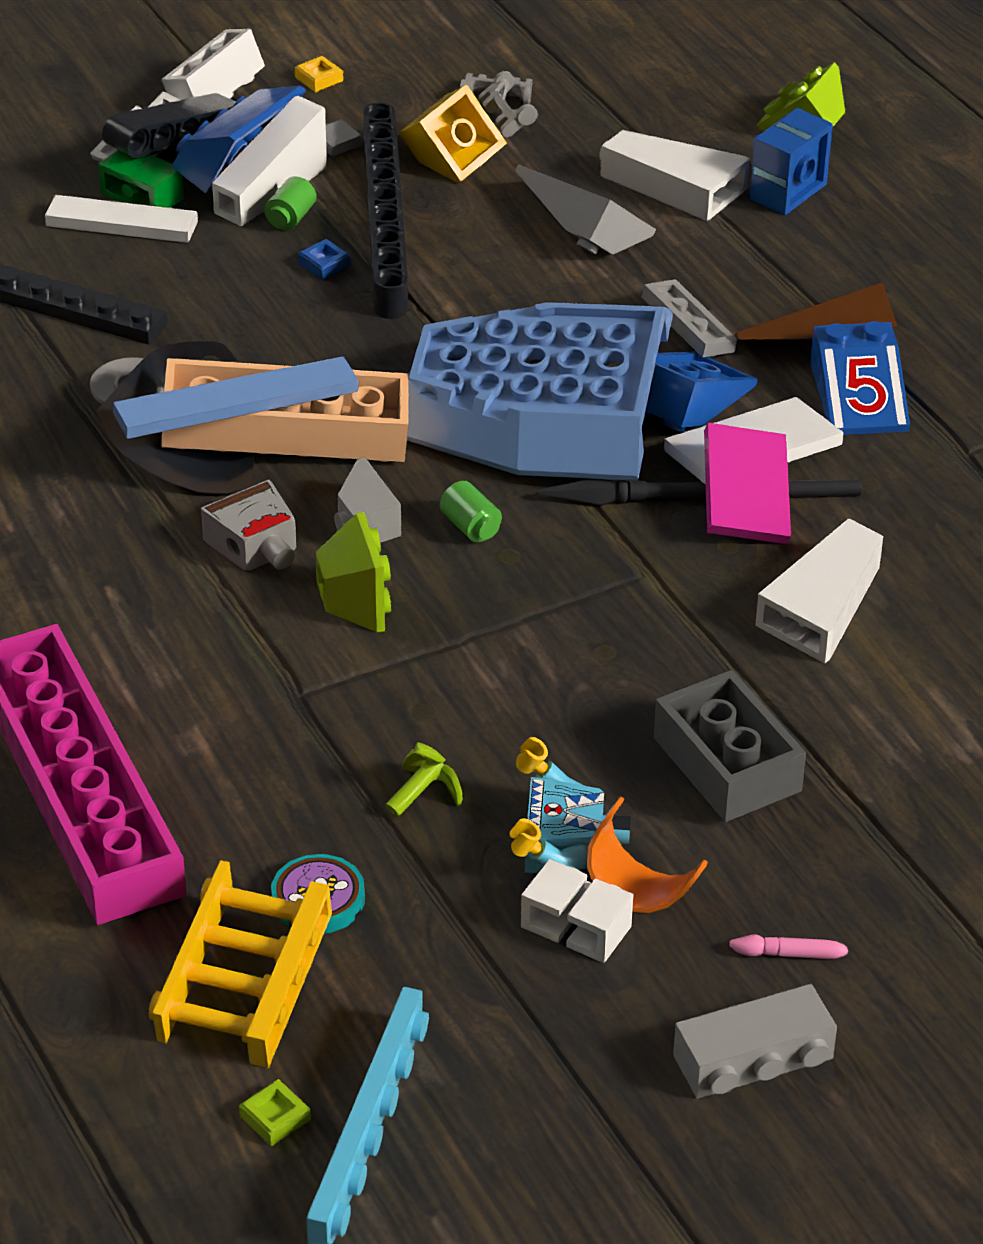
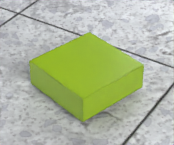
[239,1079,311,1146]

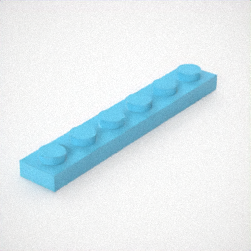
[307,986,429,1244]

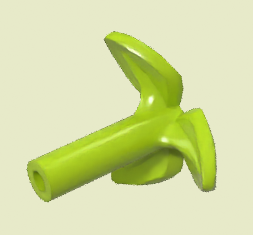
[385,742,462,817]

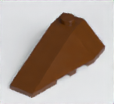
[734,282,898,344]

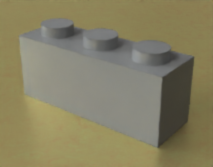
[673,984,837,1099]

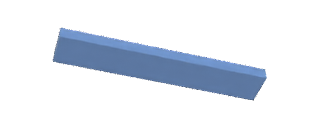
[113,356,359,439]

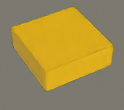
[295,56,343,92]

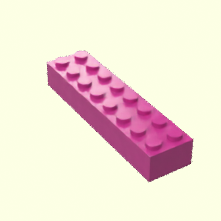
[0,624,187,925]

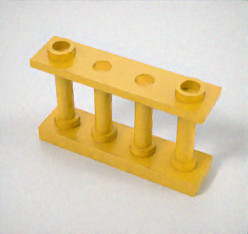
[149,860,332,1068]

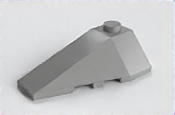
[515,164,656,255]

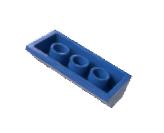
[172,85,306,193]

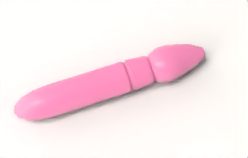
[729,934,848,959]

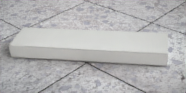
[45,195,198,243]

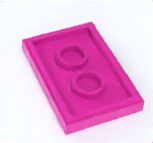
[704,423,791,544]

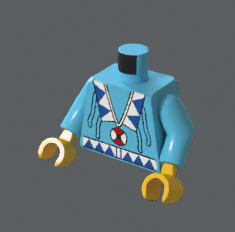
[509,737,631,873]

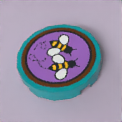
[271,854,365,934]

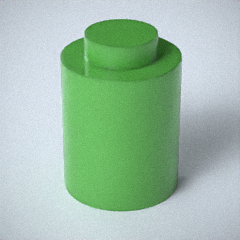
[264,176,316,231]
[440,481,502,542]

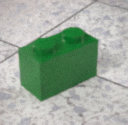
[98,150,184,208]

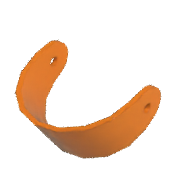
[587,796,708,913]

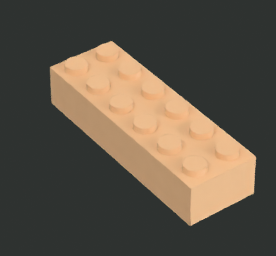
[161,358,408,462]

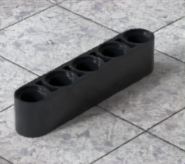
[102,93,236,158]

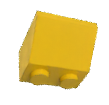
[399,84,507,183]

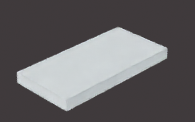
[664,397,843,484]

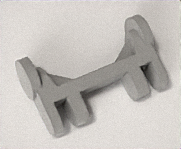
[479,71,538,137]
[460,73,533,105]

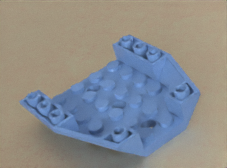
[407,302,673,481]

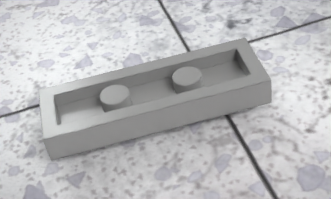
[641,279,737,358]

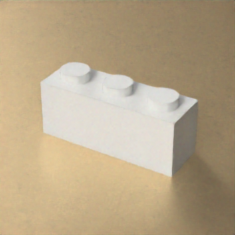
[161,29,265,100]

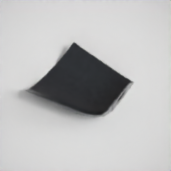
[96,341,255,494]

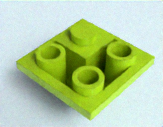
[757,62,845,131]
[315,512,391,632]

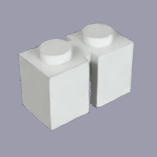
[521,859,633,963]

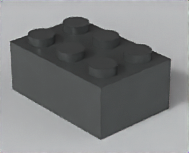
[653,670,806,822]

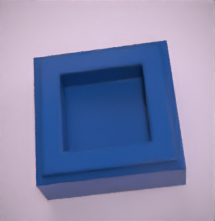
[298,239,351,280]

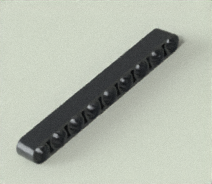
[363,102,408,319]

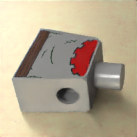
[201,480,296,570]

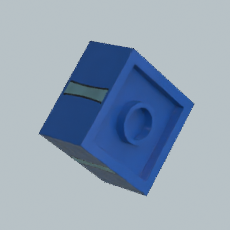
[750,108,833,215]

